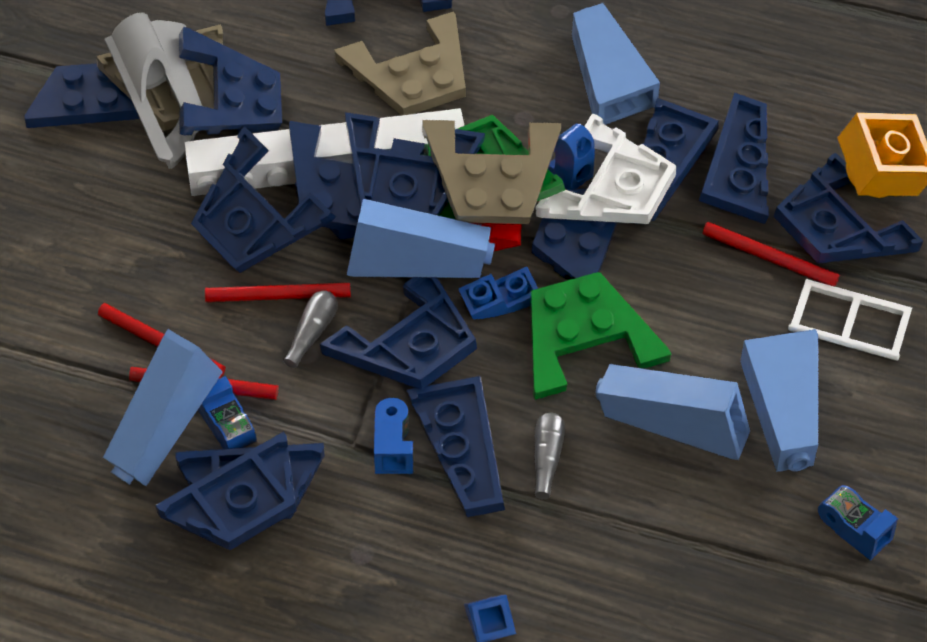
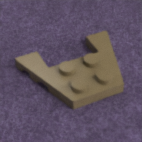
[335,11,466,116]
[97,24,223,131]
[422,120,561,224]

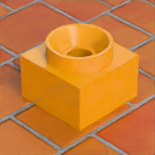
[838,113,927,198]

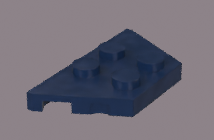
[25,63,140,128]
[532,188,618,279]
[155,431,297,550]
[176,443,325,519]

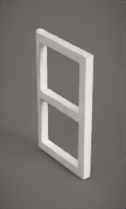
[788,279,912,361]

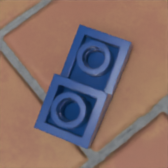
[458,266,538,319]

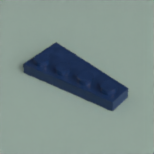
[699,93,769,224]
[642,98,719,221]
[407,376,505,517]

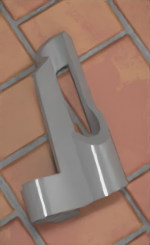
[105,12,202,169]

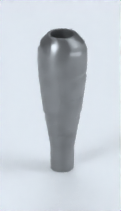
[284,291,338,368]
[535,413,565,499]

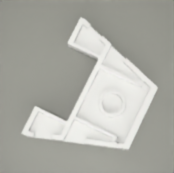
[536,114,676,224]

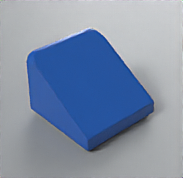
[464,595,516,642]

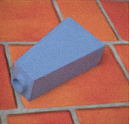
[572,3,660,125]
[347,199,495,278]
[103,329,223,486]
[740,329,818,472]
[596,364,750,460]

